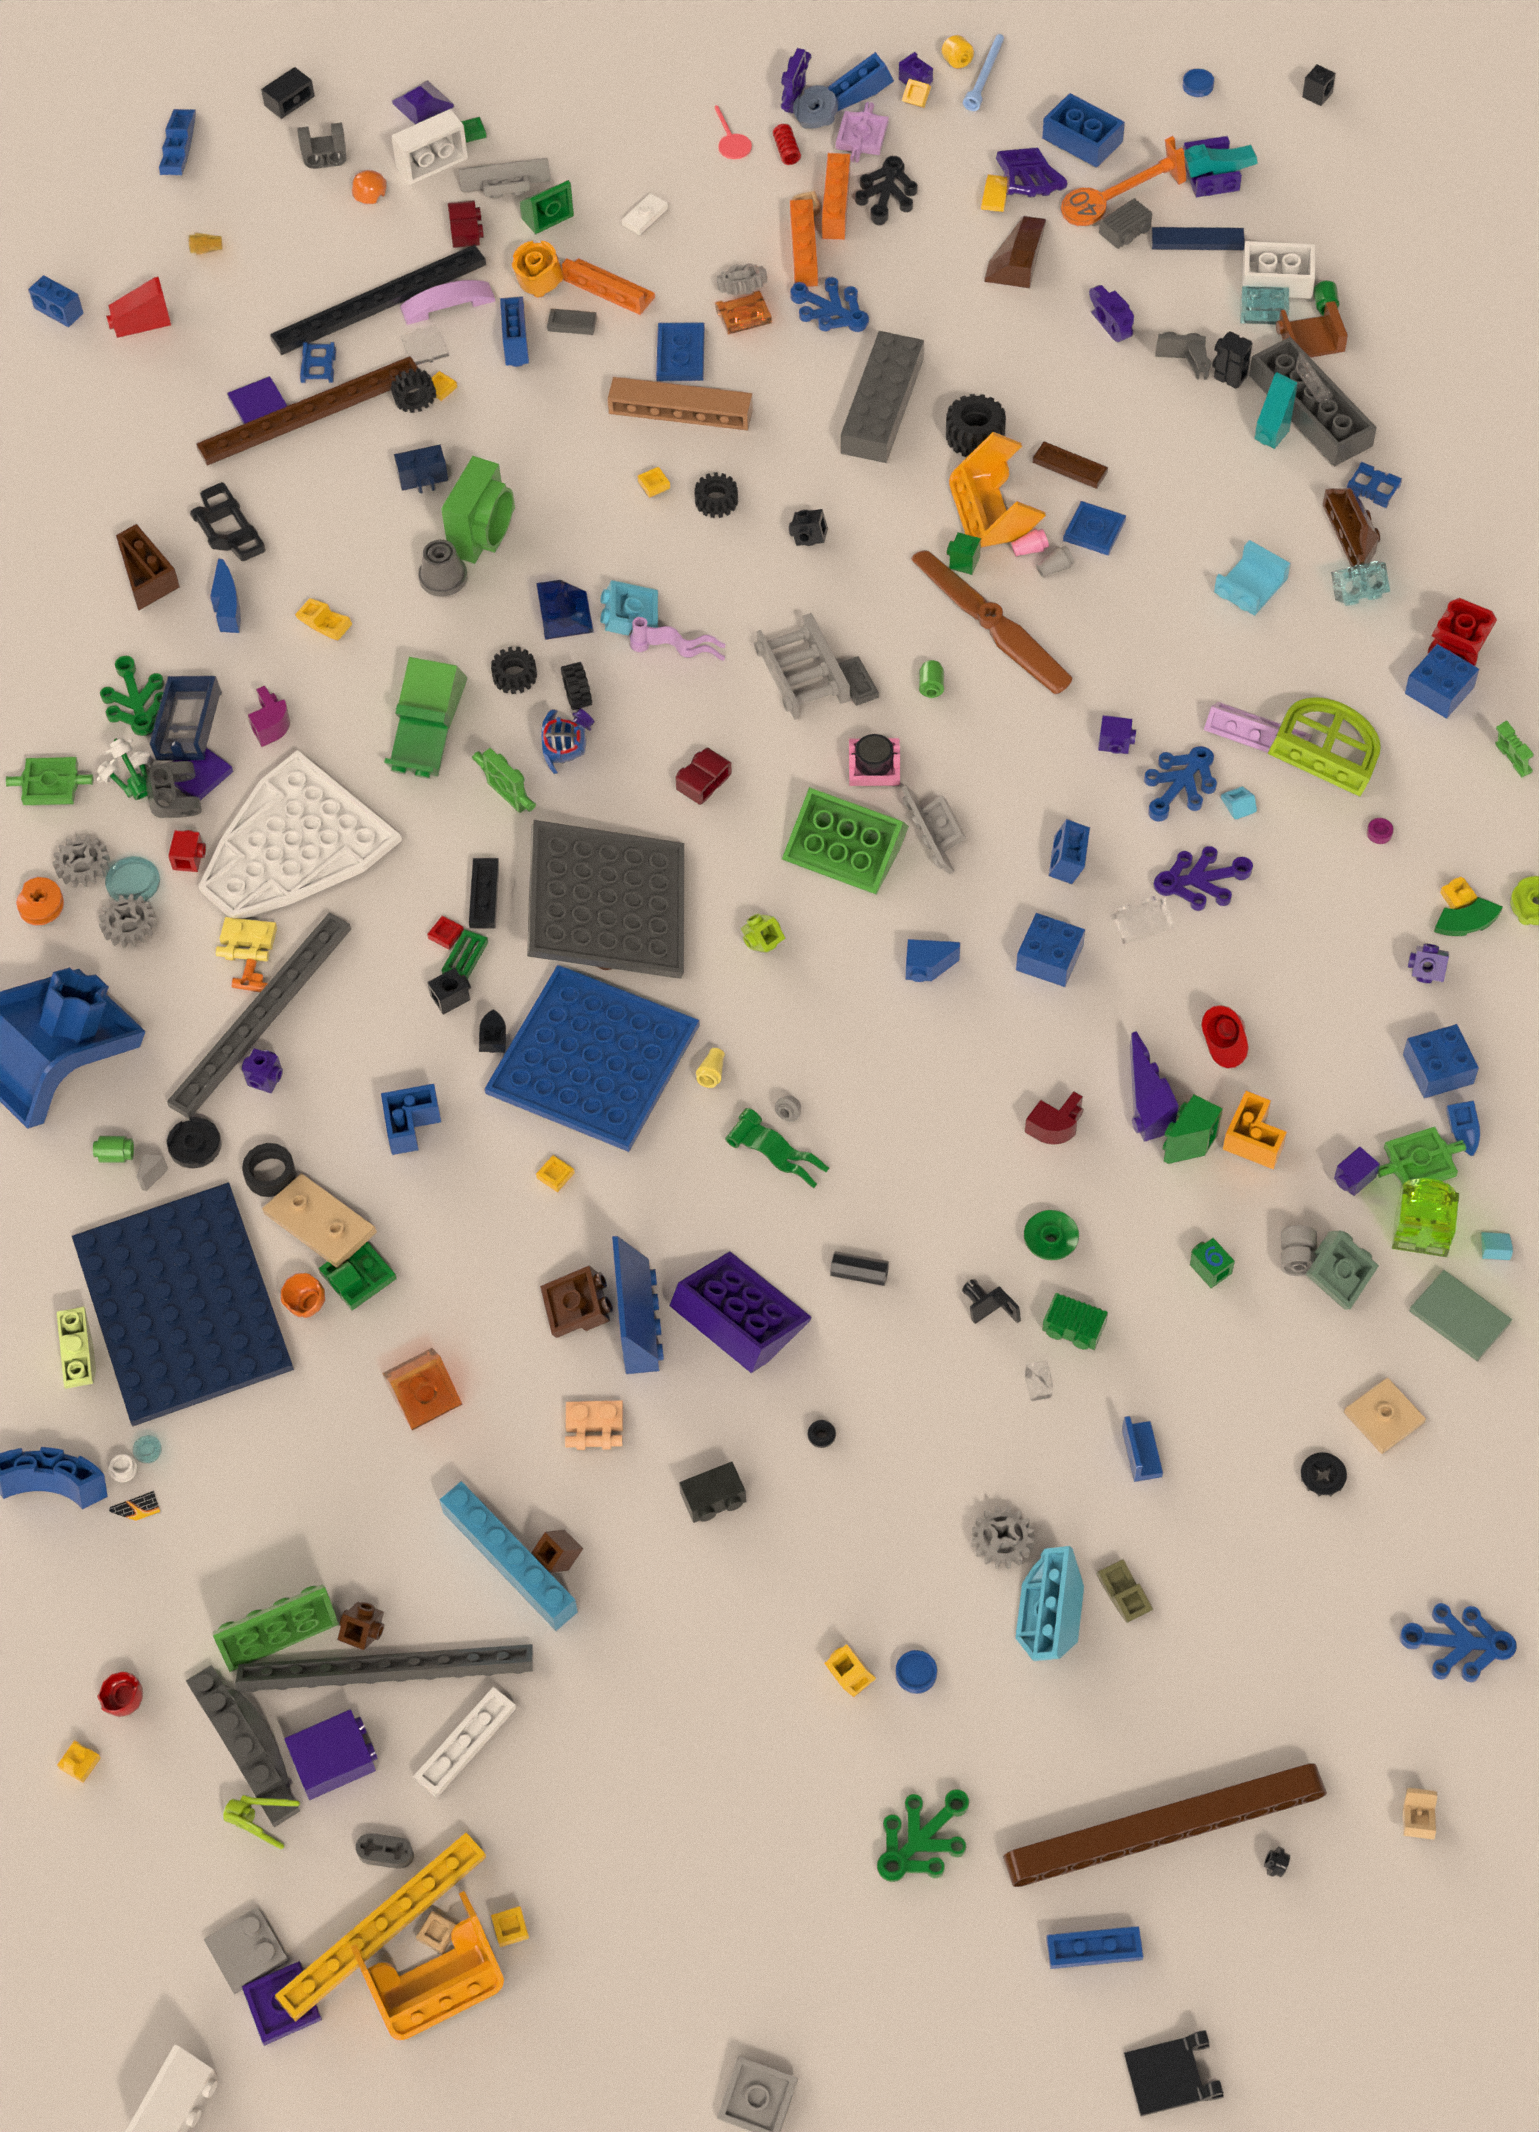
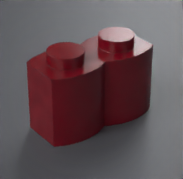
[448,200,484,248]
[675,747,732,805]

